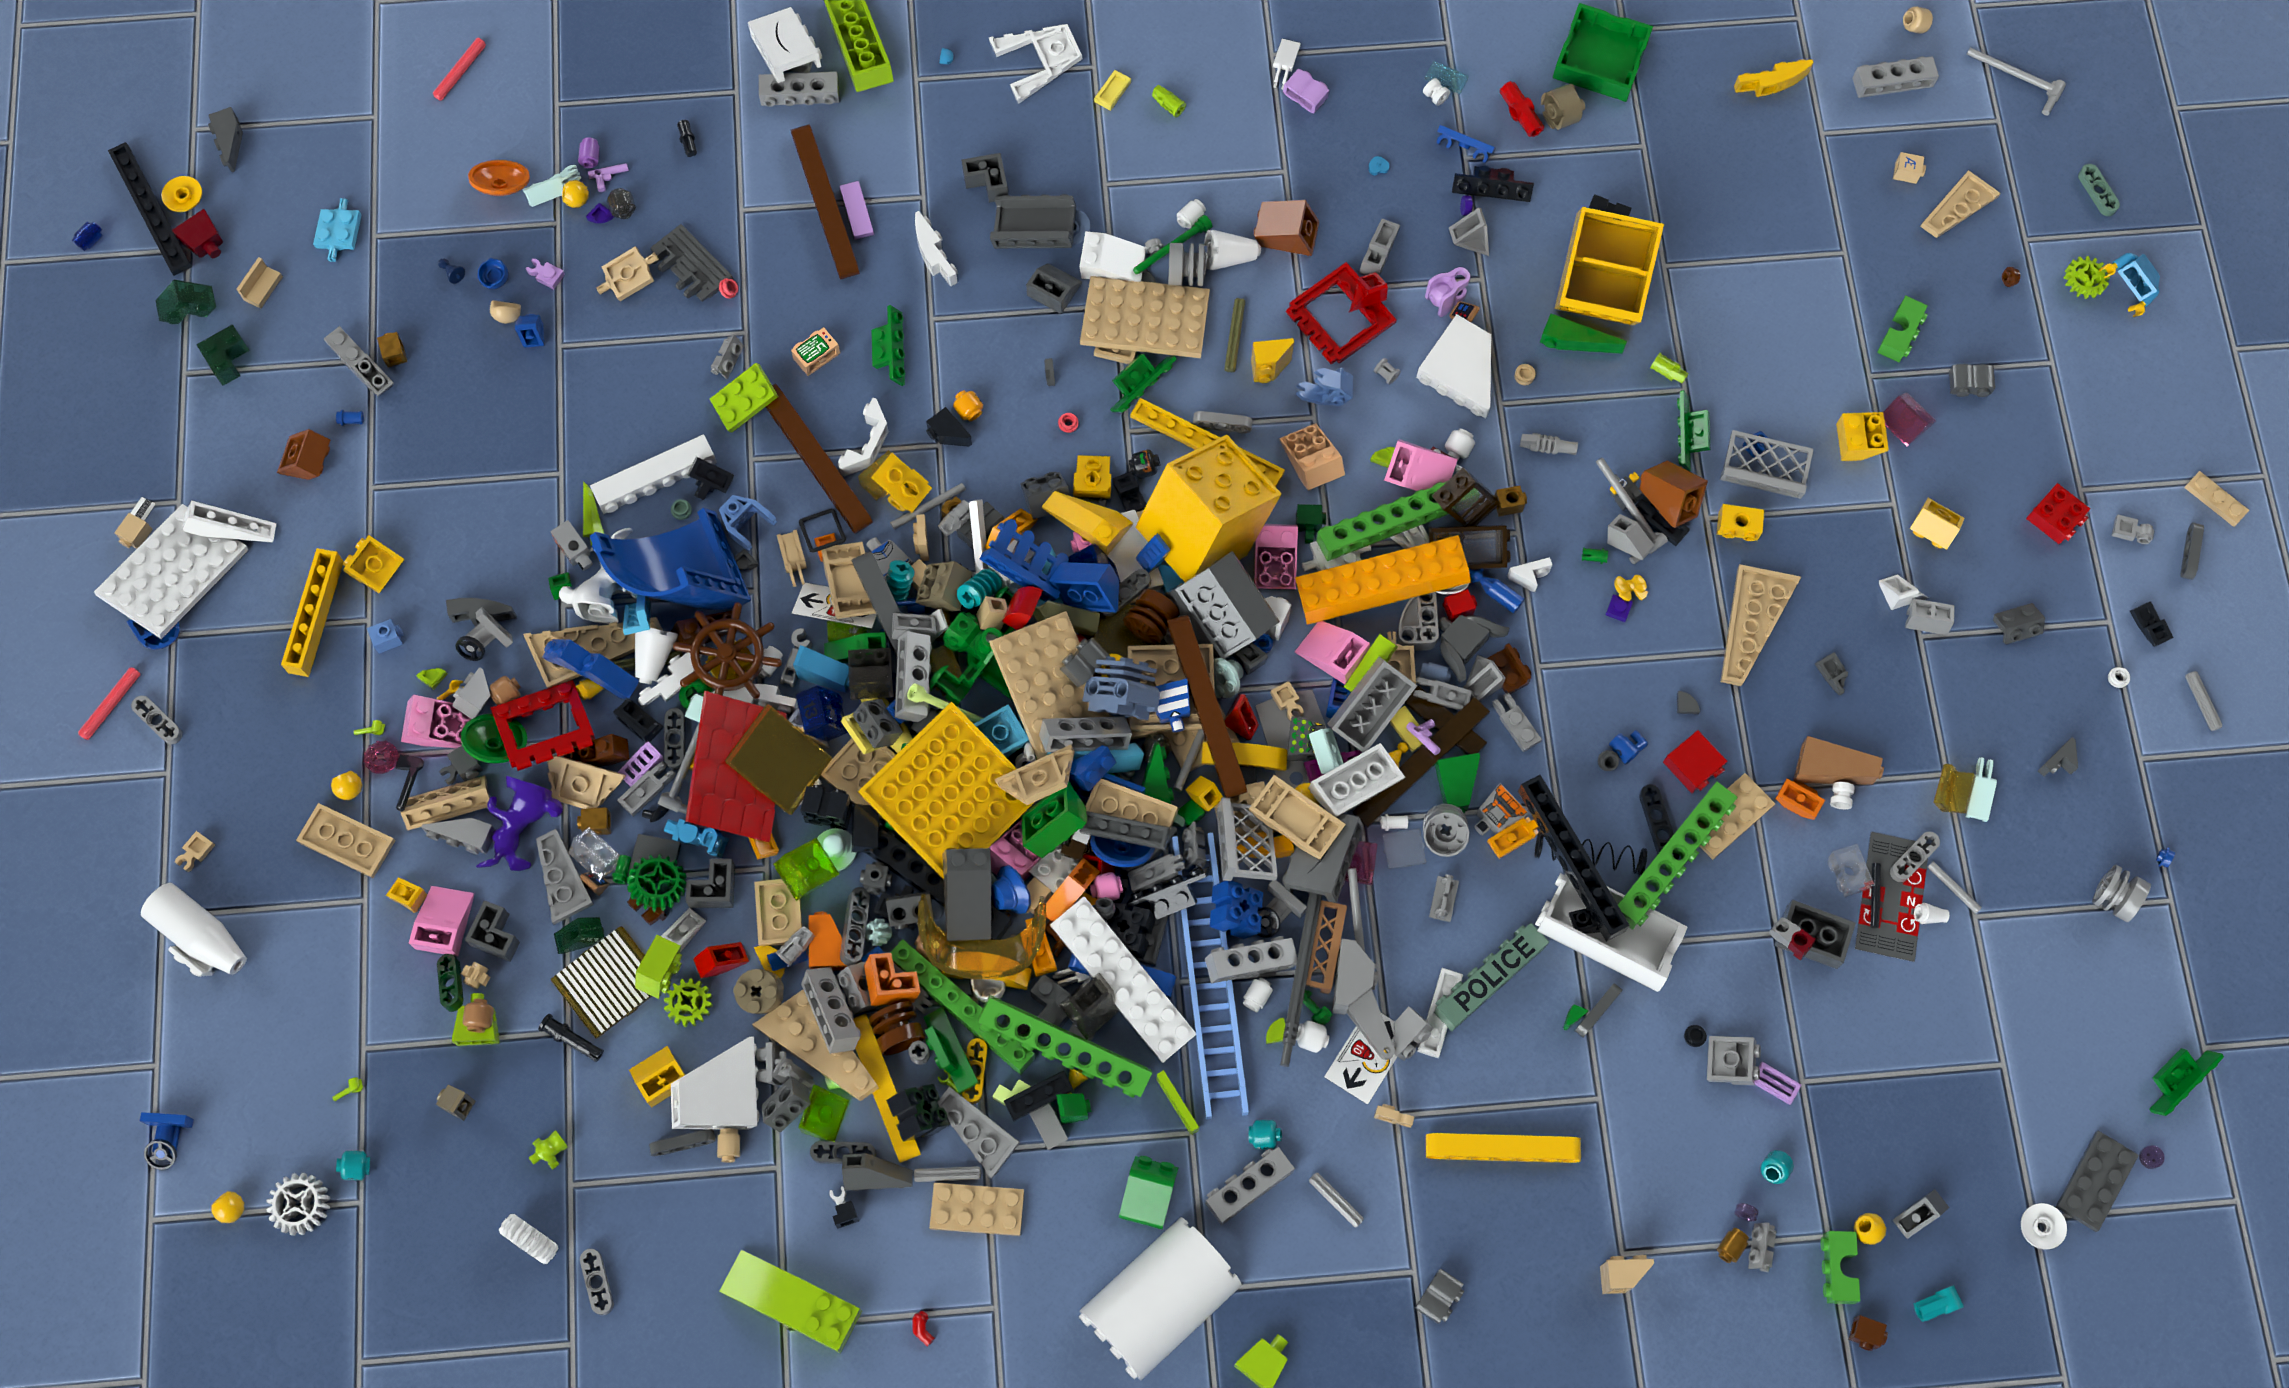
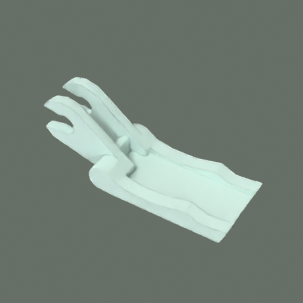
[522,165,581,207]
[1965,757,1997,822]

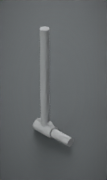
[1967,47,2066,115]
[1596,457,1668,565]
[657,723,700,814]

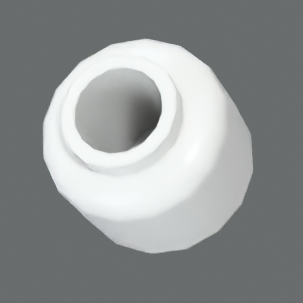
[1445,428,1475,460]
[1296,1020,1329,1053]

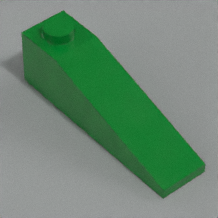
[1540,314,1627,354]

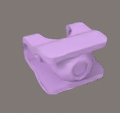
[1425,267,1470,317]

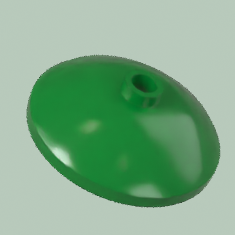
[461,714,527,763]

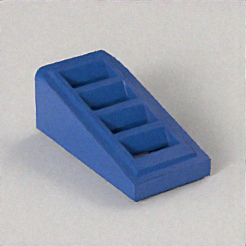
[1136,533,1170,573]
[1326,677,1351,718]

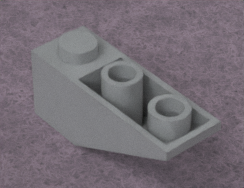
[421,818,495,855]

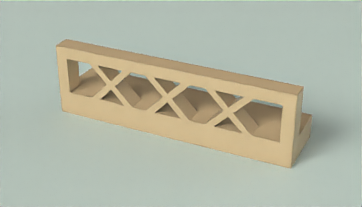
[400,776,490,830]

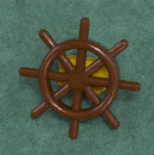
[673,602,782,699]

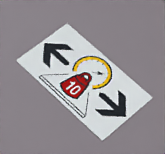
[791,583,877,628]
[1324,1013,1397,1104]

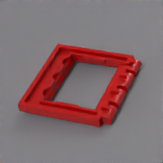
[1286,262,1396,364]
[491,680,595,771]

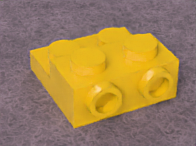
[342,535,404,594]

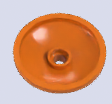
[468,160,530,196]

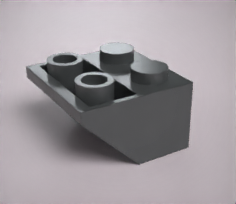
[1026,263,1082,314]
[1020,472,1070,519]

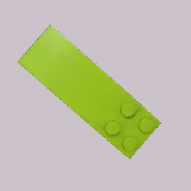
[824,0,894,92]
[719,1250,862,1354]

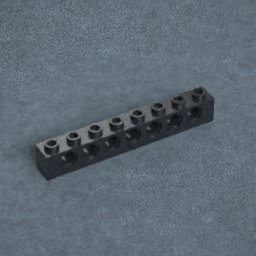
[1518,775,1630,942]
[864,823,1012,945]

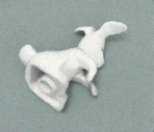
[559,528,637,624]

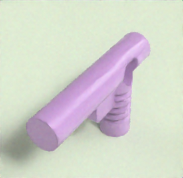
[588,163,629,192]
[1406,719,1441,755]

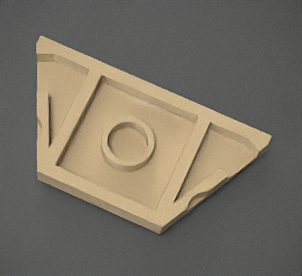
[995,745,1075,805]
[547,754,626,809]

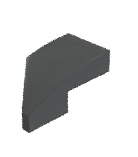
[1814,652,1848,695]

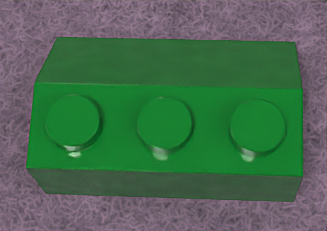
[1022,782,1087,858]

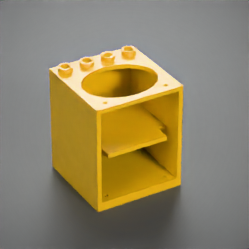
[1554,207,1664,326]
[1135,435,1282,582]

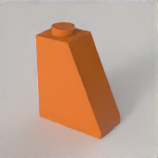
[1040,858,1100,921]
[808,912,852,971]

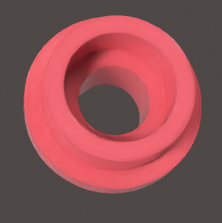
[719,278,738,299]
[1058,413,1079,433]

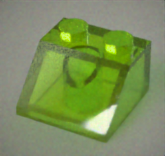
[773,838,839,901]

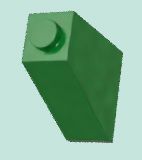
[1435,753,1480,813]

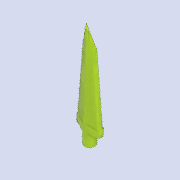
[583,481,604,546]

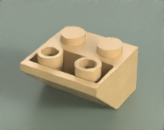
[1600,1255,1654,1294]

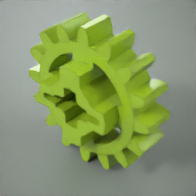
[2063,256,2110,299]
[664,978,713,1027]

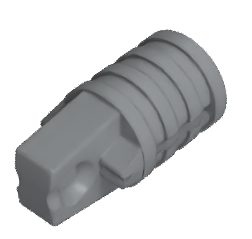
[938,500,971,536]
[776,926,815,966]

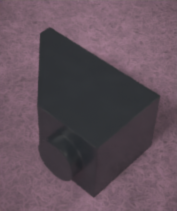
[926,407,972,447]

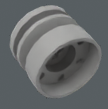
[1168,243,1207,286]
[1423,804,1470,857]
[2092,864,2151,923]

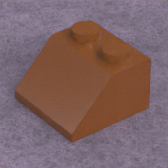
[277,429,330,480]

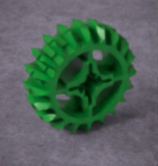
[627,854,687,912]

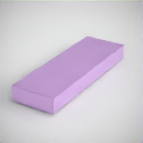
[840,181,874,240]

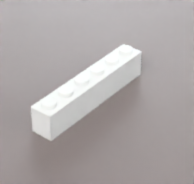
[590,434,717,514]

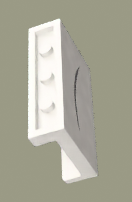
[748,7,822,83]

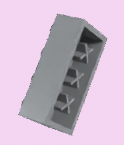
[1327,657,1417,752]

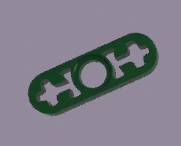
[437,954,464,1012]

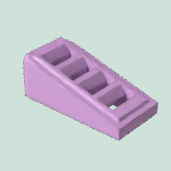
[617,741,664,787]

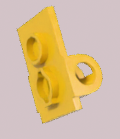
[871,453,932,513]
[1073,455,1111,499]

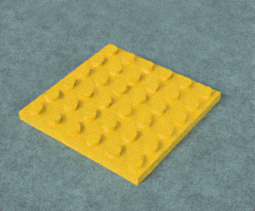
[858,702,1036,880]

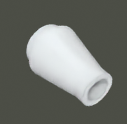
[1914,903,1949,924]

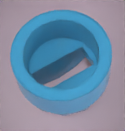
[939,48,954,64]

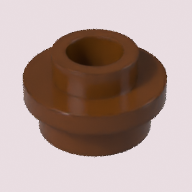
[2002,267,2020,287]

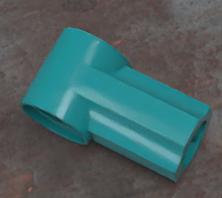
[1913,1285,1964,1322]

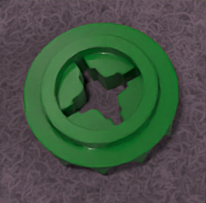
[679,679,713,709]

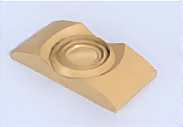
[821,542,876,619]
[1249,775,1346,860]

